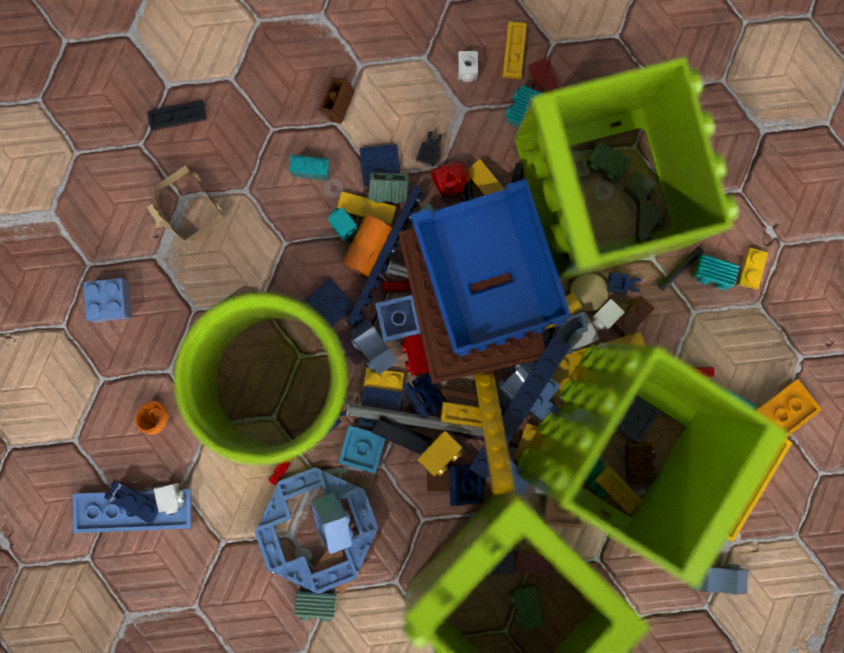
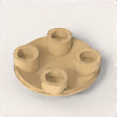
[570,273,608,311]

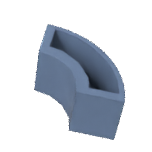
[550,312,588,354]
[349,318,398,375]
[496,361,536,410]
[691,564,748,595]

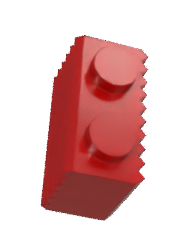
[401,334,429,376]

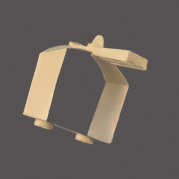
[147,165,224,241]

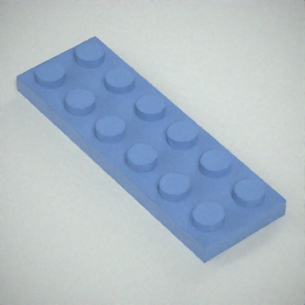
[73,488,192,533]

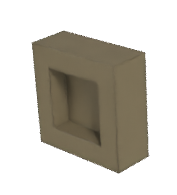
[572,156,590,180]

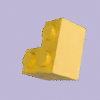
[417,430,462,476]

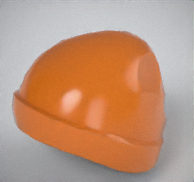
[135,401,169,434]

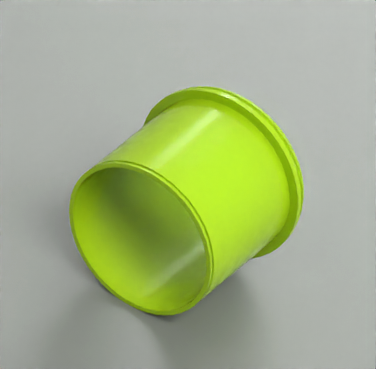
[174,292,347,465]

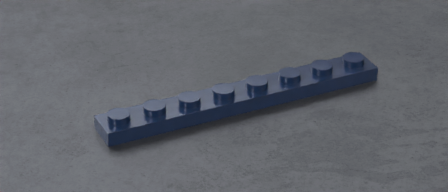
[347,185,423,326]
[469,336,571,479]

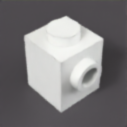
[458,51,478,82]
[592,299,625,330]
[154,483,184,515]

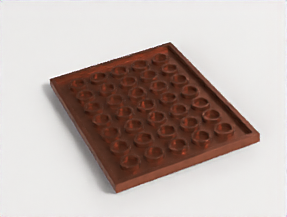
[398,229,545,384]

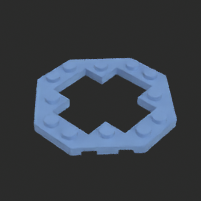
[255,467,379,594]

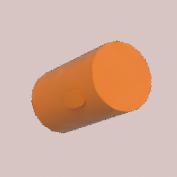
[341,215,393,277]

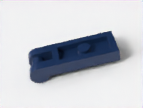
[104,479,159,524]

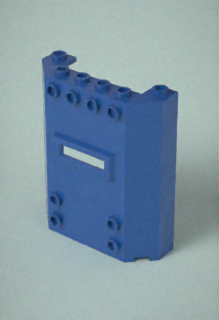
[411,179,572,357]

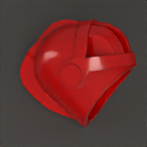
[430,161,470,198]

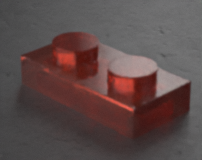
[528,58,559,95]
[514,549,555,579]

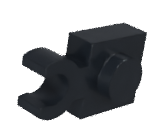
[416,131,442,167]

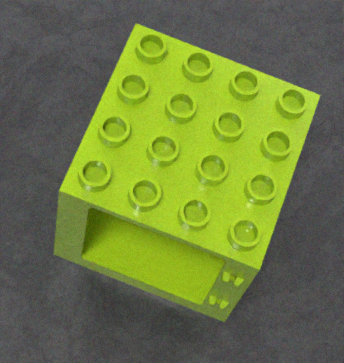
[514,57,737,281]
[518,343,788,588]
[402,492,651,653]

